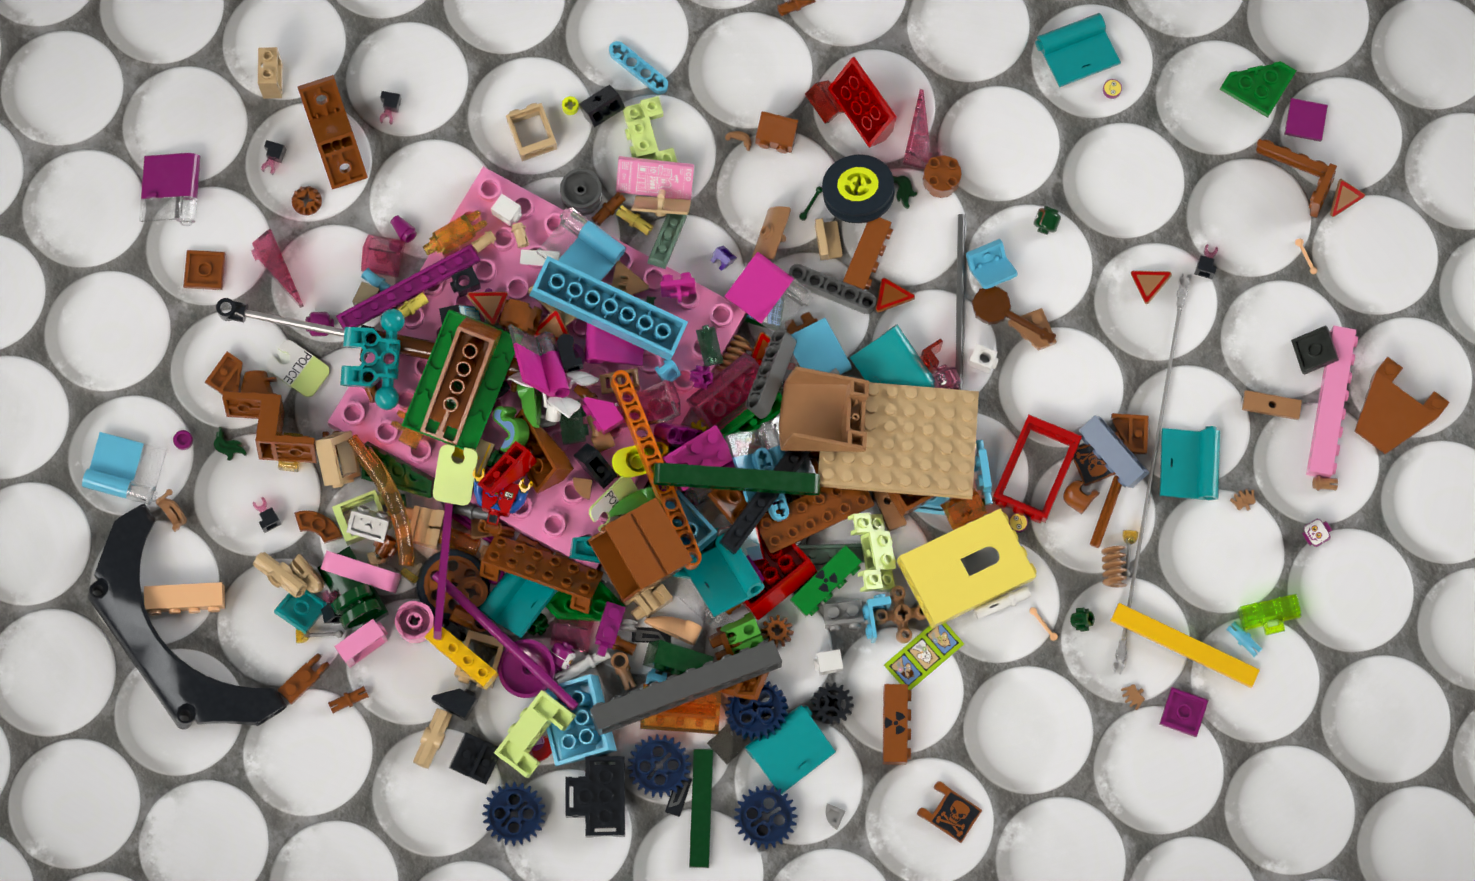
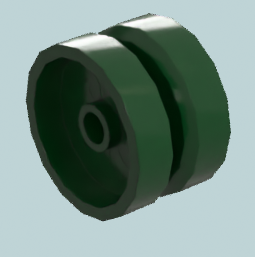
[331,584,382,630]

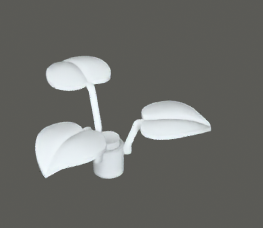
[508,371,599,422]

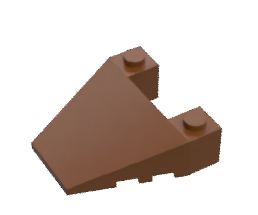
[1354,357,1450,454]

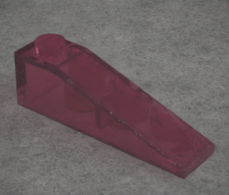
[903,89,932,169]
[251,229,304,308]

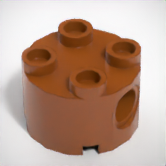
[923,155,962,198]
[499,299,543,338]

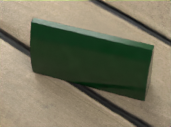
[317,546,389,632]

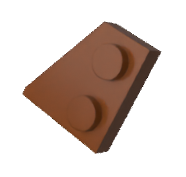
[205,351,243,395]
[1111,413,1149,455]

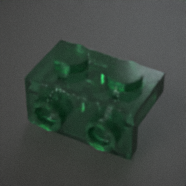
[559,400,589,445]

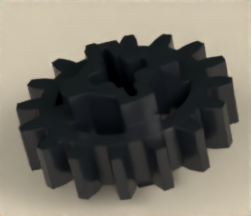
[811,682,854,726]

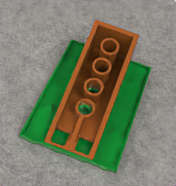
[401,309,521,450]

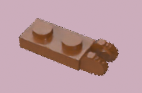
[278,653,330,705]

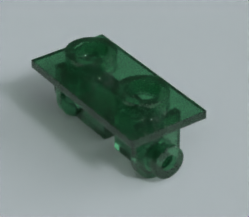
[696,325,724,366]

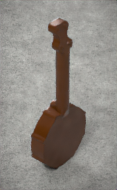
[972,286,1056,344]

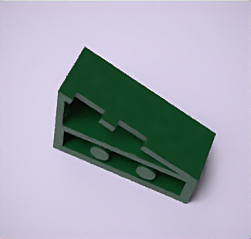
[643,640,714,676]

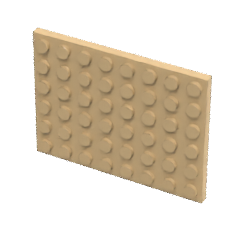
[818,382,979,499]

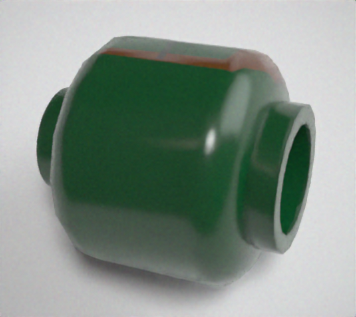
[1033,206,1061,235]

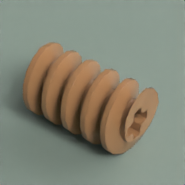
[715,335,753,377]
[1101,546,1127,588]

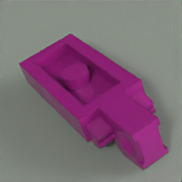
[595,601,626,657]

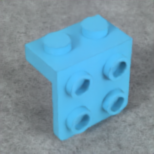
[966,239,1018,289]
[862,594,891,643]

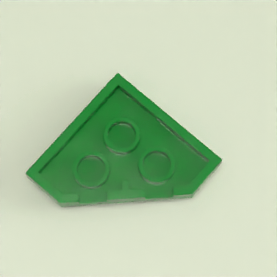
[1220,61,1297,118]
[545,581,627,622]

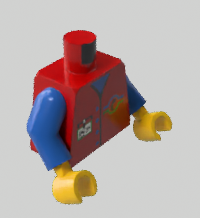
[473,467,533,525]

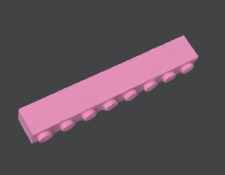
[1306,326,1358,478]

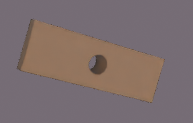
[1242,390,1302,420]
[872,491,907,531]

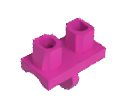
[660,272,696,303]

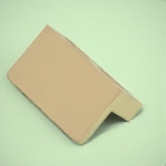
[815,218,843,261]

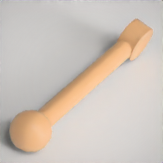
[1295,238,1317,274]
[1029,607,1058,641]

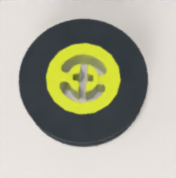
[822,154,895,224]

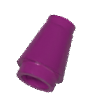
[390,215,417,243]

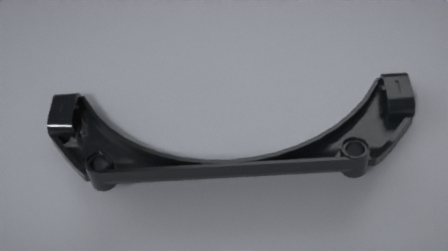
[88,504,287,729]

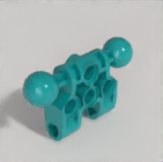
[340,309,405,410]

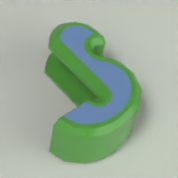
[493,406,529,452]

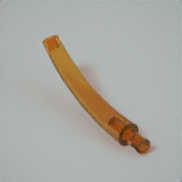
[347,434,414,567]

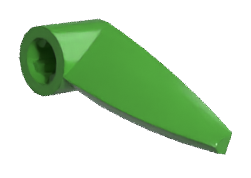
[517,384,542,428]
[609,487,656,517]

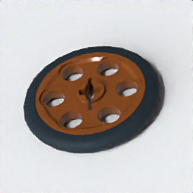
[416,549,490,621]

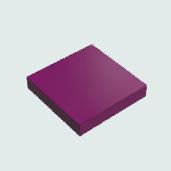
[1284,98,1328,142]
[1159,687,1209,737]

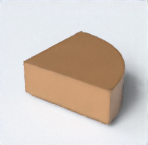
[573,477,593,500]

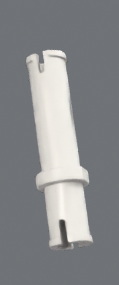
[973,586,1031,619]
[555,651,611,684]

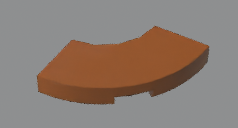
[294,511,343,544]

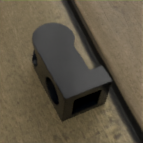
[557,334,584,373]

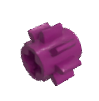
[689,365,714,389]

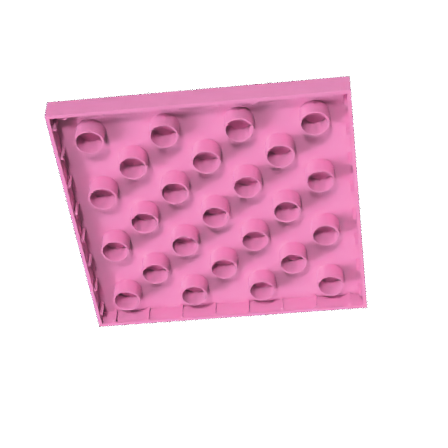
[327,167,747,570]

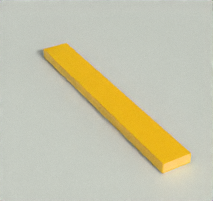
[1110,603,1260,688]

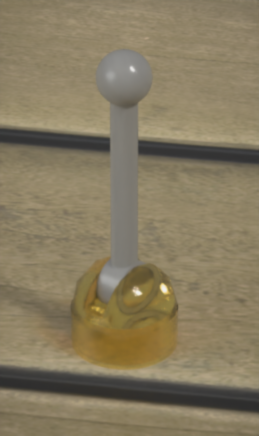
[1122,530,1138,577]
[296,629,343,644]

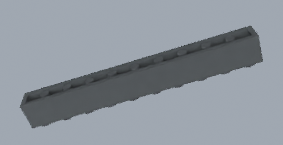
[590,640,782,736]

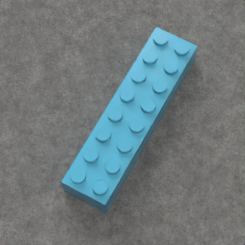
[529,256,688,361]

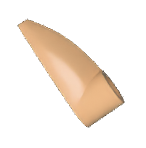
[644,616,702,645]

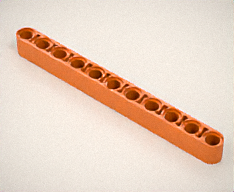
[611,370,702,570]

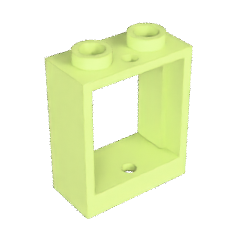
[332,490,392,546]

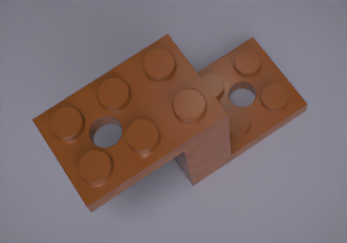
[297,75,368,190]
[222,390,318,463]

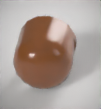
[1063,480,1100,515]

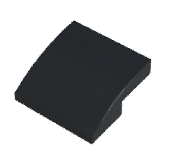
[448,732,499,785]

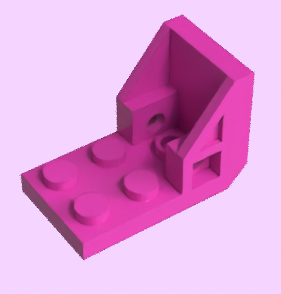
[662,425,735,492]

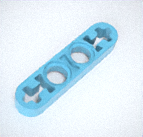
[609,41,668,95]
[751,448,789,522]

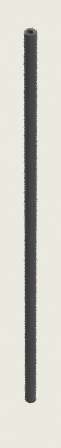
[953,214,965,510]

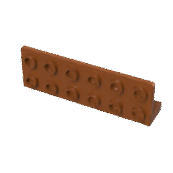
[757,487,874,554]
[479,535,604,614]

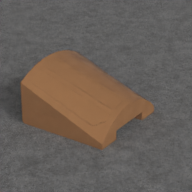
[779,367,869,452]

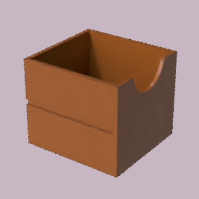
[588,498,693,603]

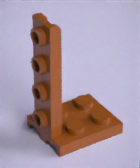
[1256,139,1337,218]

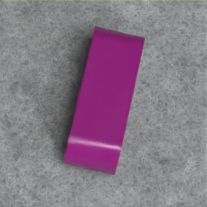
[654,422,703,445]

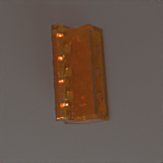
[640,684,721,734]

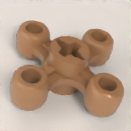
[873,586,926,644]

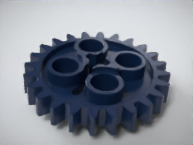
[725,681,789,741]
[627,734,691,799]
[482,782,547,847]
[734,785,798,849]

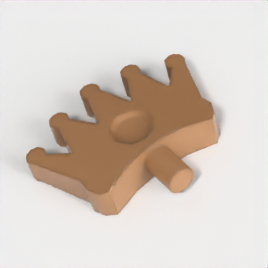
[1230,489,1256,511]
[1121,684,1145,710]

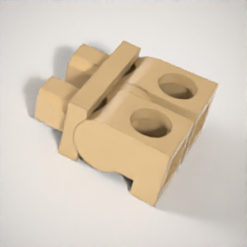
[397,505,444,550]
[620,582,673,621]

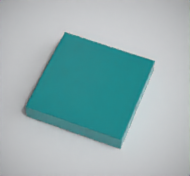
[274,589,328,635]

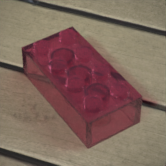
[686,353,760,430]

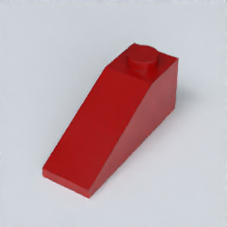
[477,441,537,495]

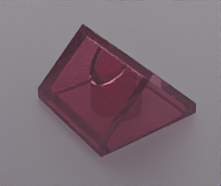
[361,235,405,277]
[550,617,595,653]

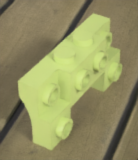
[623,96,677,162]
[848,513,896,592]
[494,690,576,778]

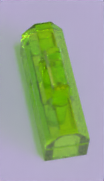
[1237,594,1301,635]

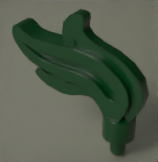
[893,176,917,209]
[214,427,247,461]

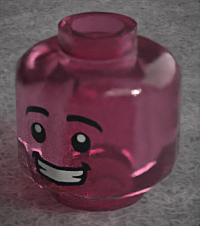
[933,364,961,390]

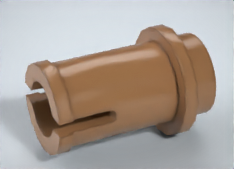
[1312,475,1338,491]

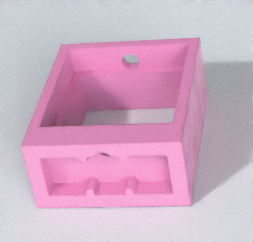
[334,619,388,668]

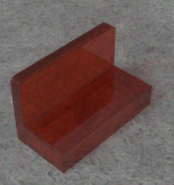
[805,80,844,124]
[920,339,943,374]

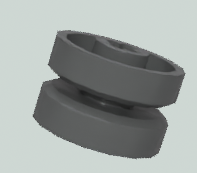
[560,169,602,216]

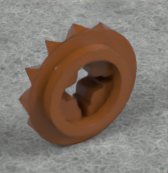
[292,186,322,216]
[457,576,488,607]

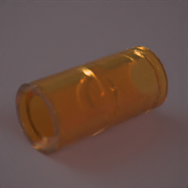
[438,528,481,556]

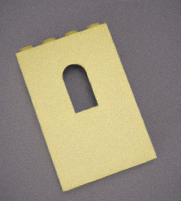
[896,508,1036,629]

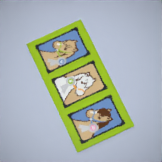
[884,623,964,690]

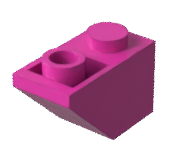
[582,397,624,435]

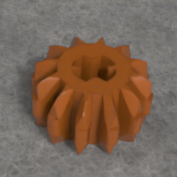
[760,615,794,648]

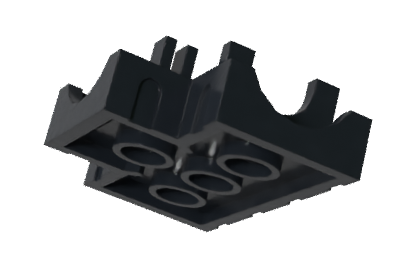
[565,756,625,838]

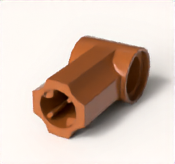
[449,604,486,633]

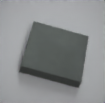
[1291,325,1339,375]

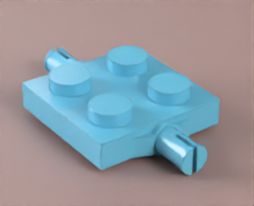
[974,440,993,505]

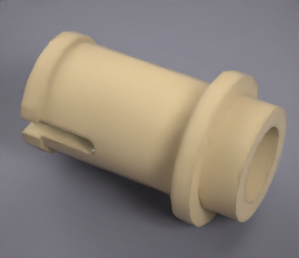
[511,222,530,248]
[471,230,497,253]

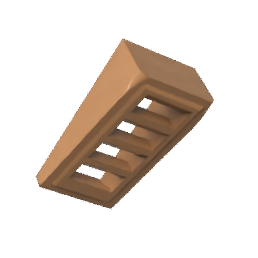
[599,368,640,394]

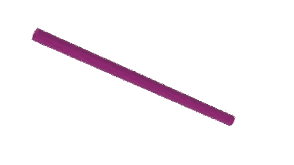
[432,571,579,711]

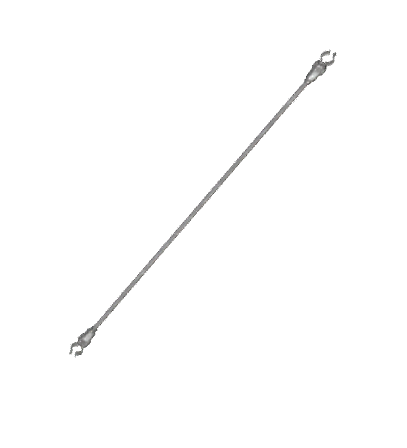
[1113,274,1190,675]

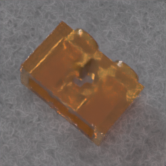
[940,488,988,530]

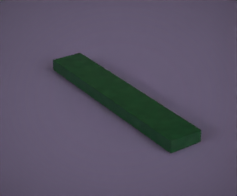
[689,749,713,868]

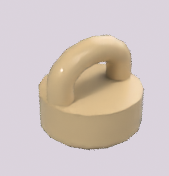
[367,552,386,567]

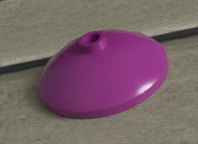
[498,639,555,698]

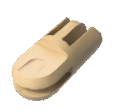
[288,554,324,593]

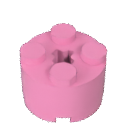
[395,601,435,643]

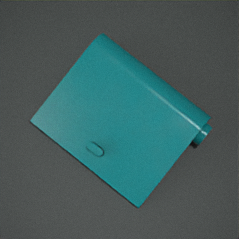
[1035,13,1121,88]
[850,324,936,388]
[1160,426,1220,500]
[684,532,764,617]
[478,572,558,638]
[745,704,836,795]

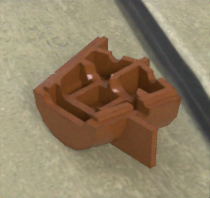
[241,370,278,394]

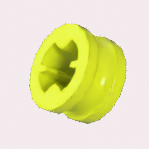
[562,96,579,115]

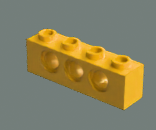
[425,626,499,690]

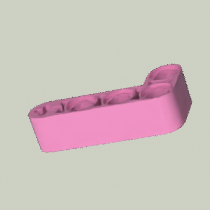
[321,550,402,593]

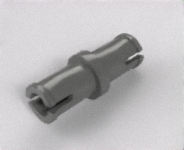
[453,504,489,521]

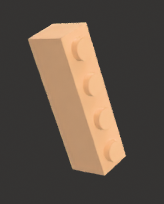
[144,582,225,615]

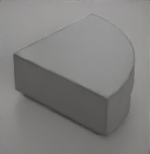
[825,803,845,830]

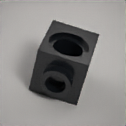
[450,267,481,297]

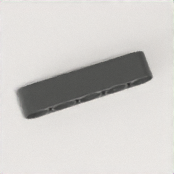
[789,264,876,314]
[745,328,797,419]

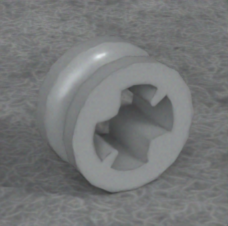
[619,619,638,632]

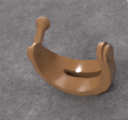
[156,489,187,532]

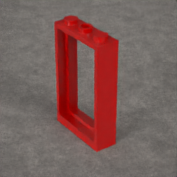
[992,414,1082,523]

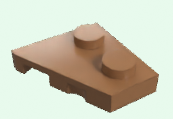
[1008,308,1057,351]

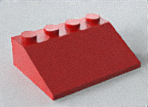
[828,57,897,148]
[743,539,817,620]

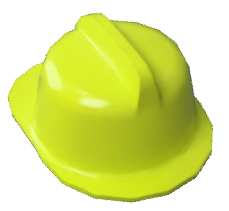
[612,445,654,478]

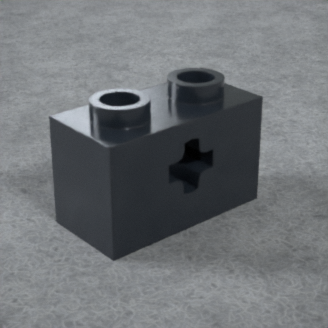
[578,84,625,128]

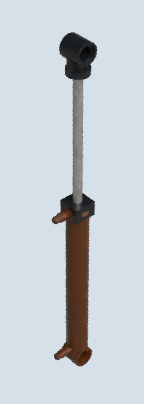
[216,298,520,393]

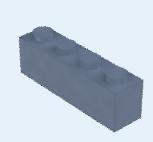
[1078,415,1149,488]

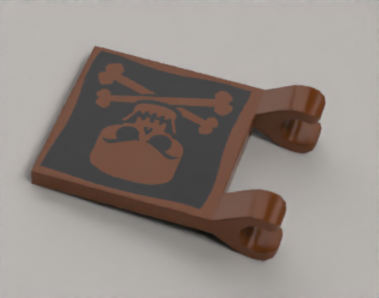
[1073,432,1120,486]
[917,781,982,843]

